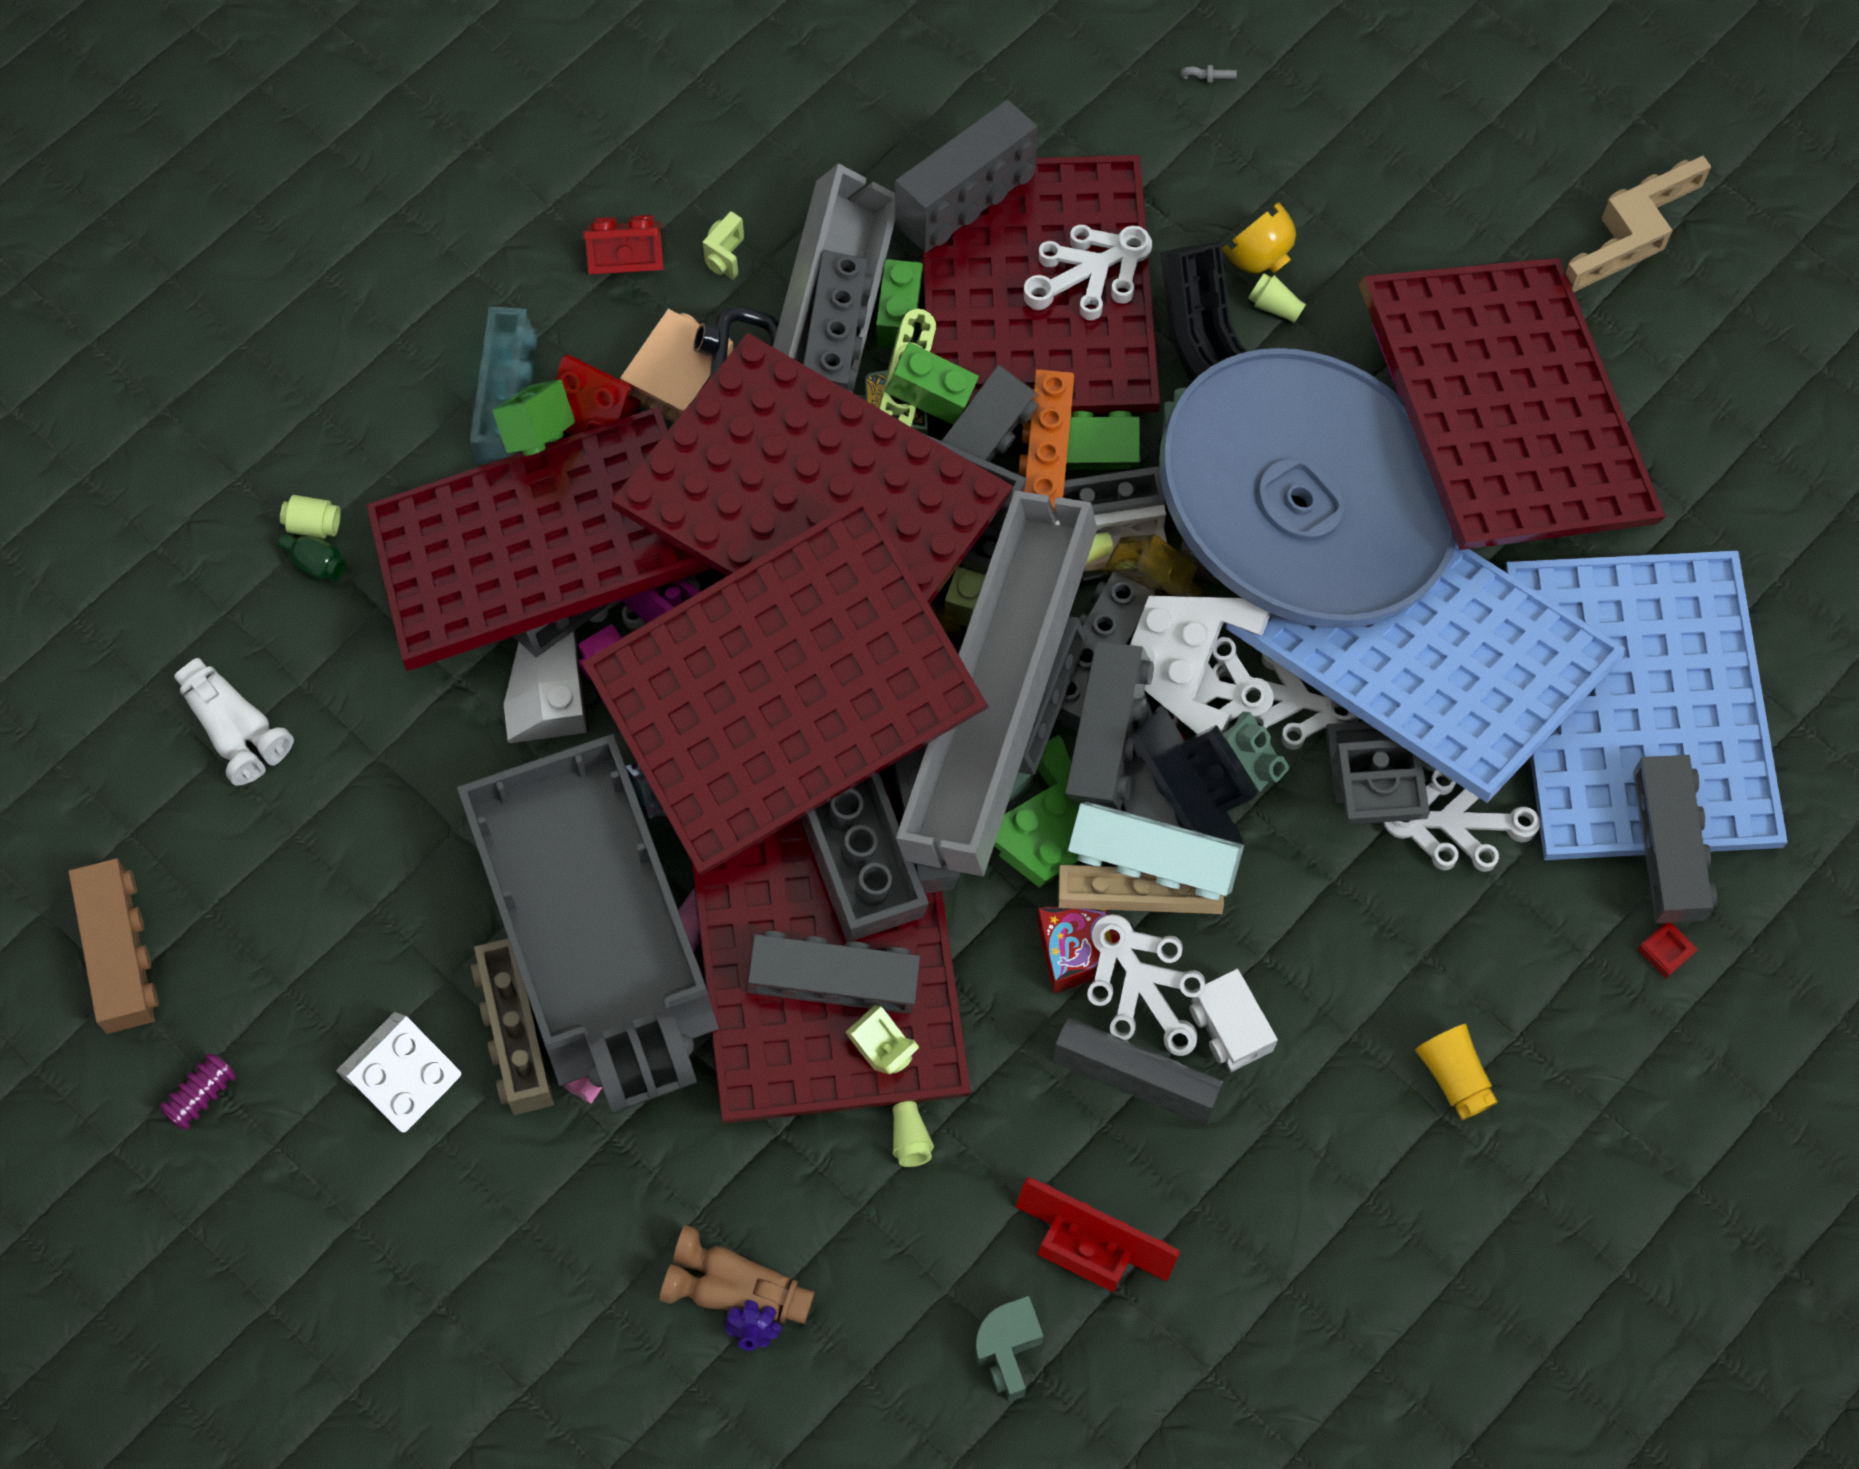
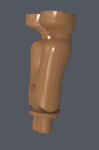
[659,1224,815,1324]

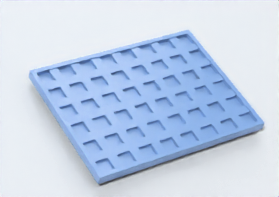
[1226,543,1626,803]
[1504,551,1788,860]

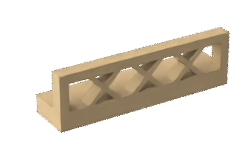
[1057,865,1224,914]

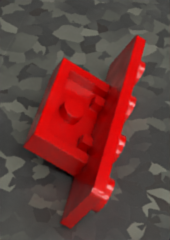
[1015,1177,1180,1293]

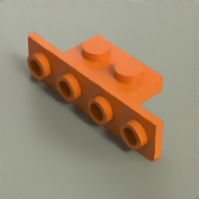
[1018,369,1074,511]

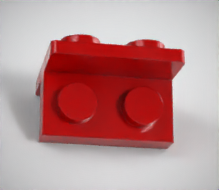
[583,215,664,274]
[555,354,641,435]

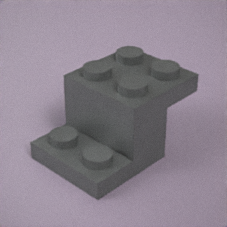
[1325,722,1430,825]

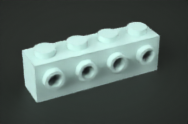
[1068,801,1244,900]

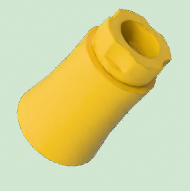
[1415,1024,1498,1120]

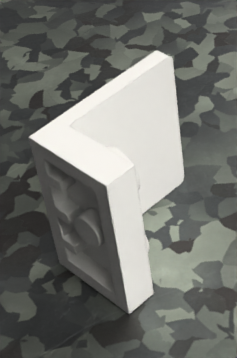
[336,1012,461,1132]

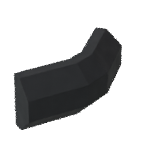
[1160,242,1248,381]

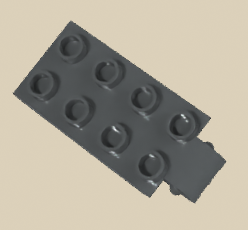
[457,734,719,1114]

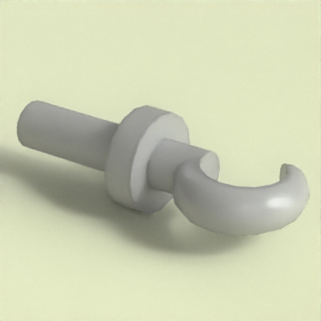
[1180,65,1237,83]

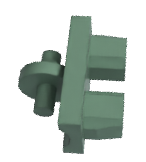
[1222,711,1289,792]

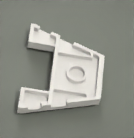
[1130,596,1271,734]

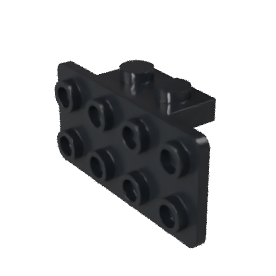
[1132,709,1257,845]

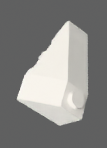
[504,630,587,743]

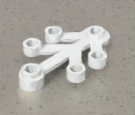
[1024,225,1152,320]
[1155,637,1274,735]
[1213,653,1360,750]
[1383,770,1540,872]
[1087,914,1205,1056]

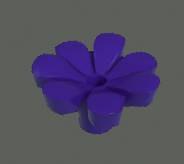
[725,1300,781,1351]

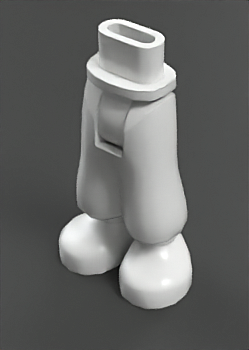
[174,658,294,786]

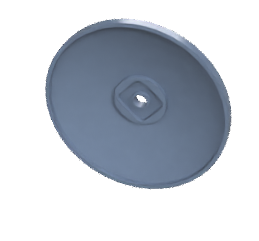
[1159,348,1456,628]

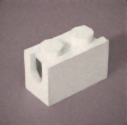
[1189,969,1278,1072]

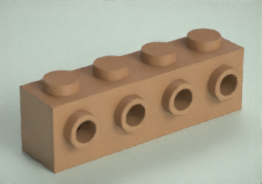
[69,858,159,1034]

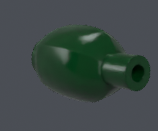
[278,533,346,581]

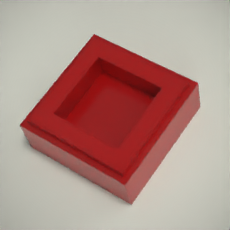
[1637,923,1698,979]

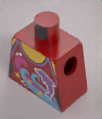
[1037,907,1134,994]

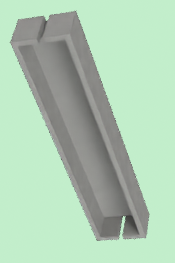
[773,163,895,393]
[896,490,1097,877]

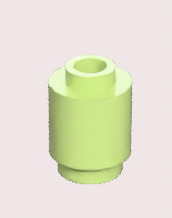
[280,495,340,539]

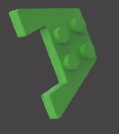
[994,735,1081,888]

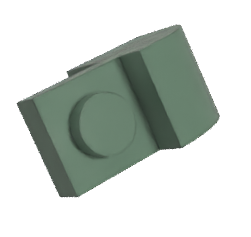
[975,1296,1044,1402]

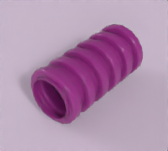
[159,1053,236,1130]

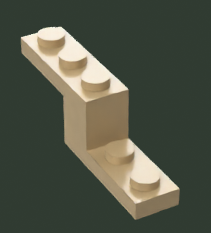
[1566,156,1711,292]

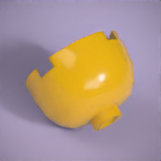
[1222,202,1296,274]

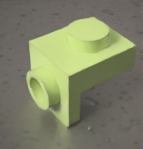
[703,211,744,280]
[845,1005,919,1074]

